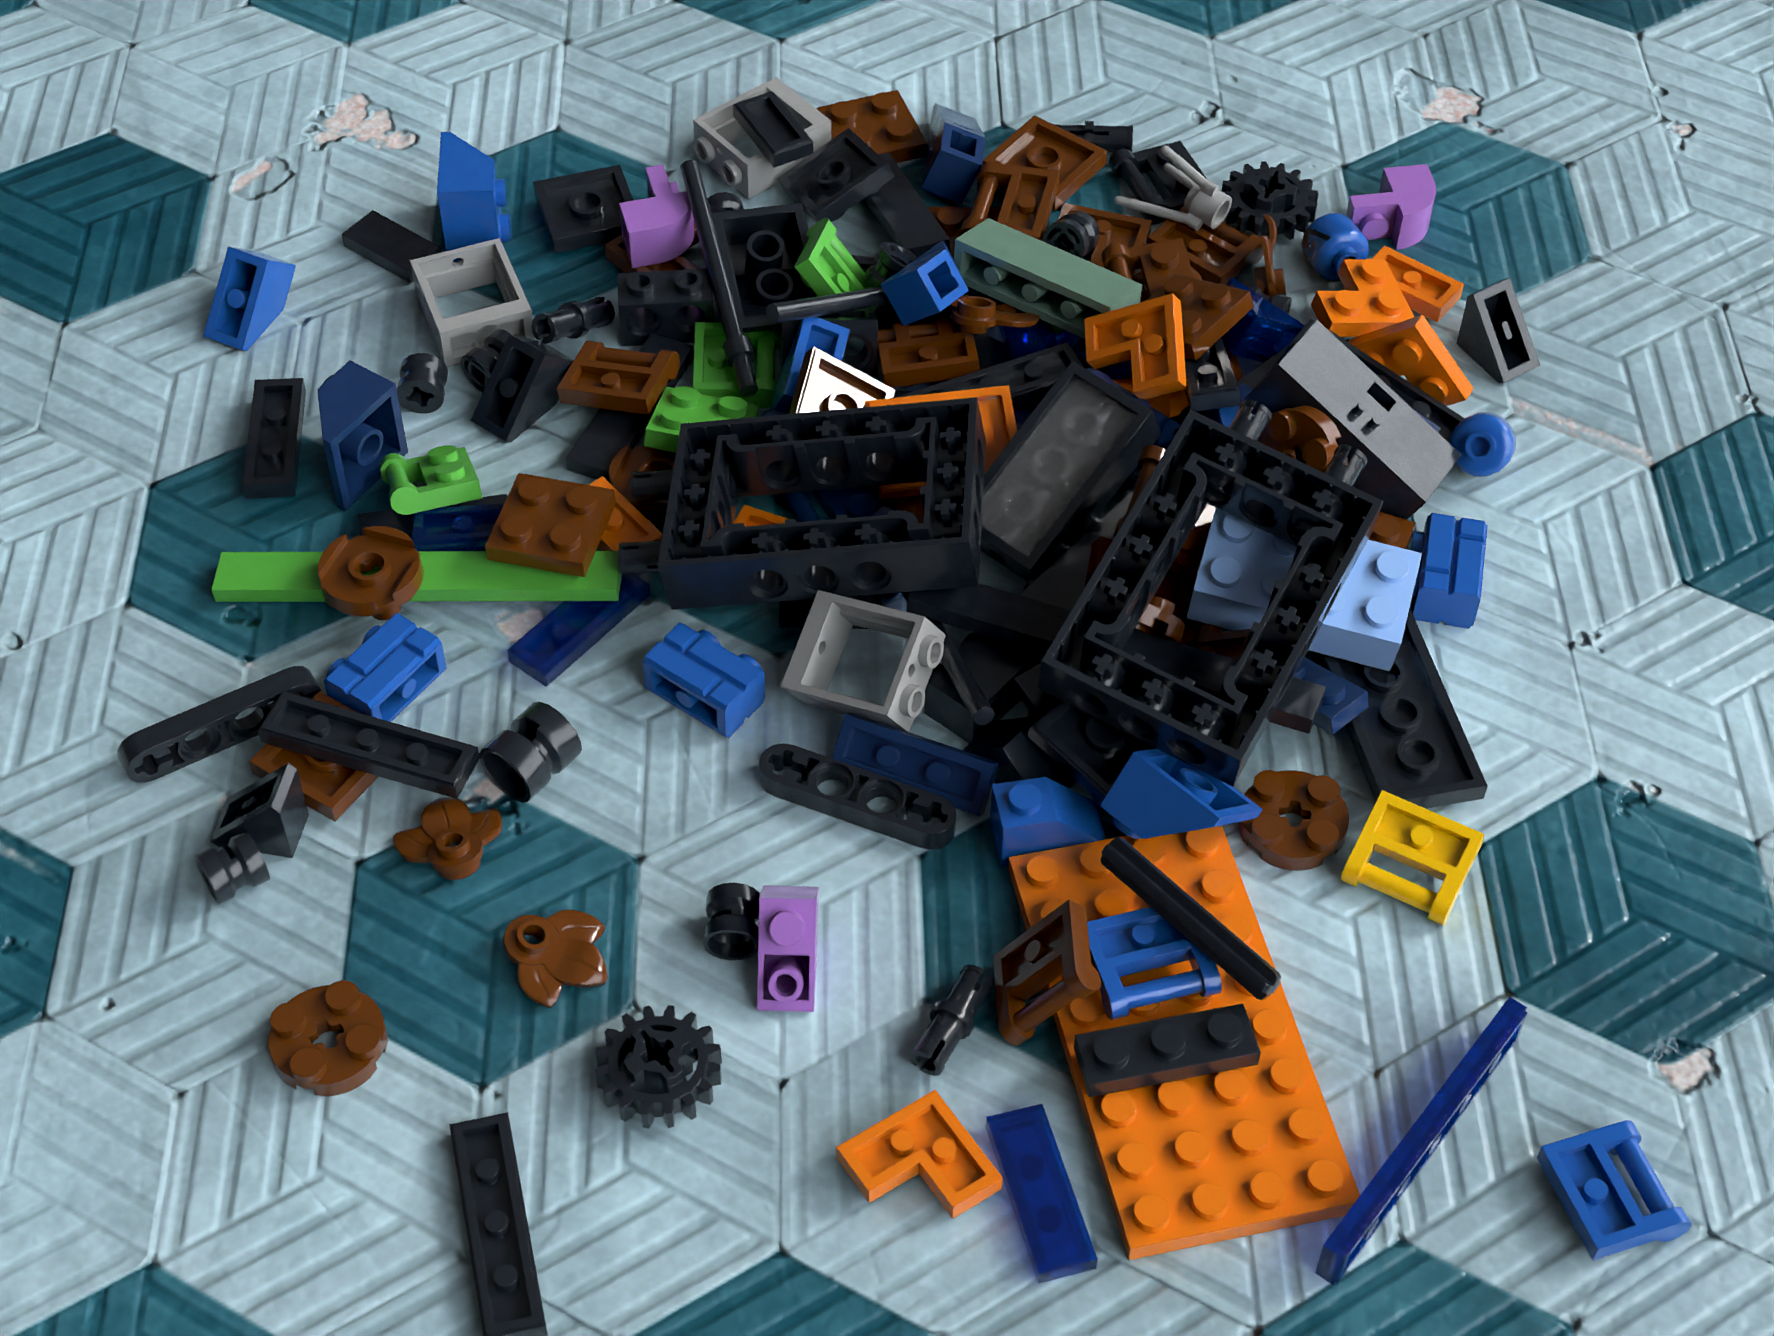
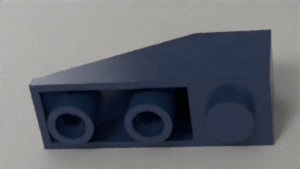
[921,103,986,204]

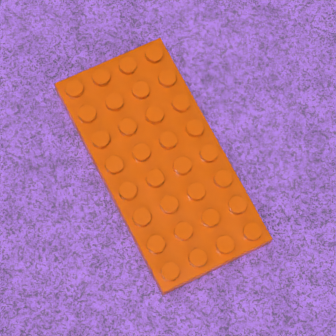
[1008,826,1363,1260]

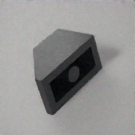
[470,334,574,442]

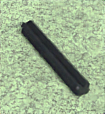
[1100,837,1281,1000]

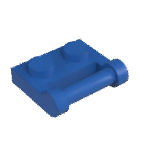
[1087,907,1222,1020]
[1537,1120,1692,1261]

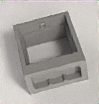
[692,77,831,199]
[410,238,535,367]
[780,590,946,732]

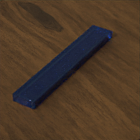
[1315,996,1528,1285]

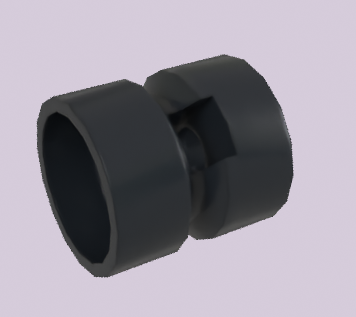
[479,701,582,803]

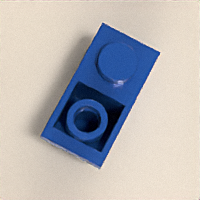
[880,241,969,326]

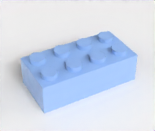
[1186,508,1422,671]

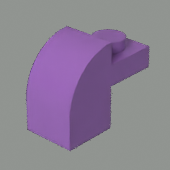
[619,164,694,268]
[1346,164,1436,250]

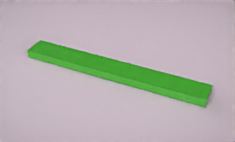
[211,551,622,602]

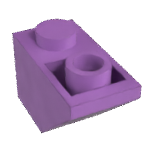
[757,885,819,1012]

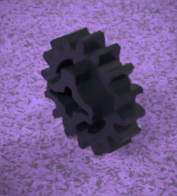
[1221,161,1318,240]
[595,1005,722,1129]

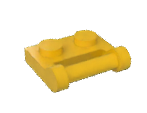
[1340,790,1485,926]

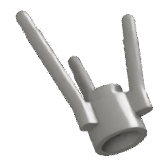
[1114,145,1232,231]

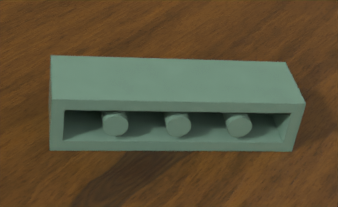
[954,218,1142,339]

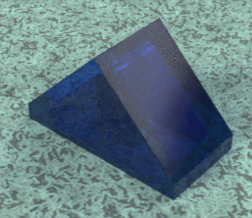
[1221,277,1305,363]

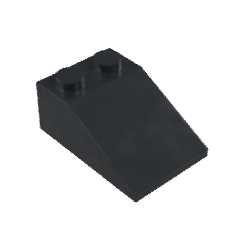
[712,203,818,333]

